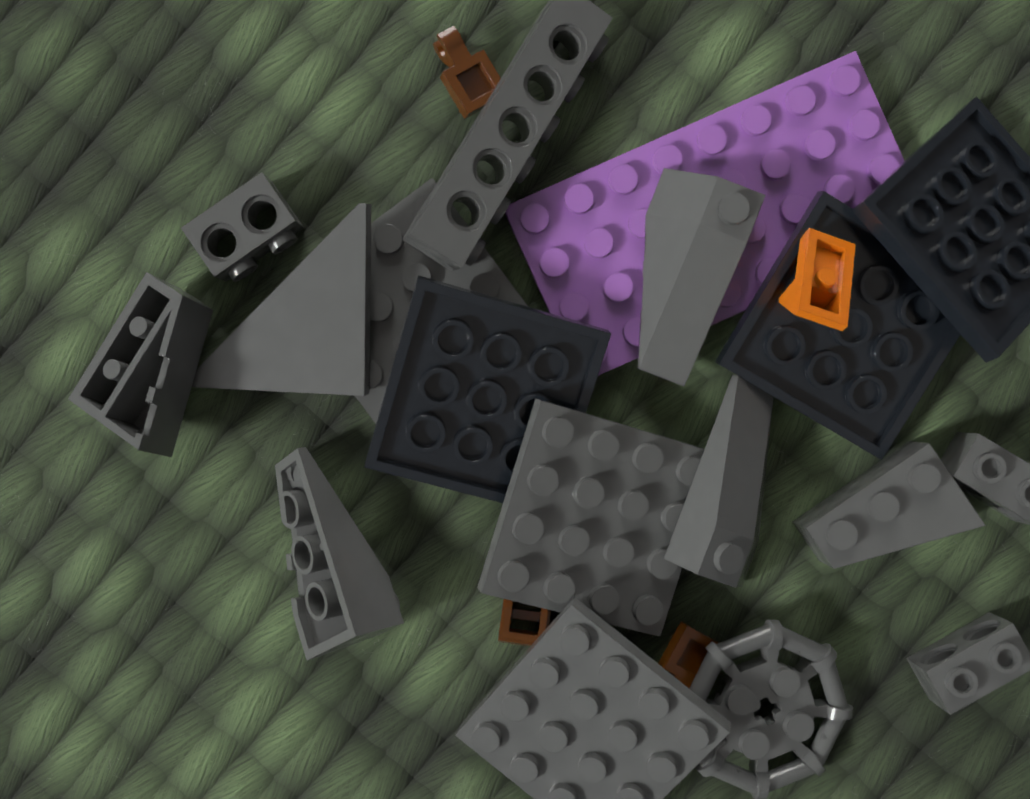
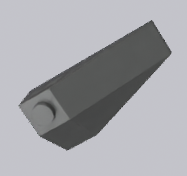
[638,168,766,386]
[664,375,774,588]
[275,447,404,660]

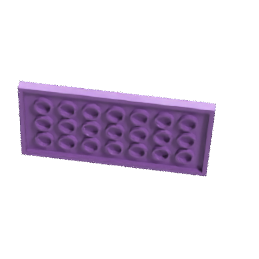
[505,51,904,375]

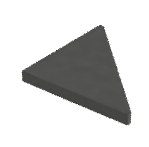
[192,203,372,396]

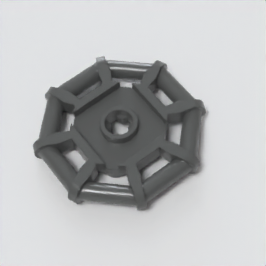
[689,620,853,799]

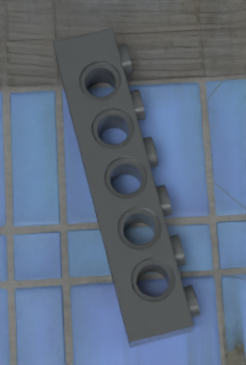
[402,0,613,271]

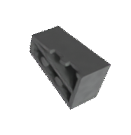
[68,272,213,457]
[792,441,986,569]

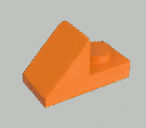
[779,228,856,331]

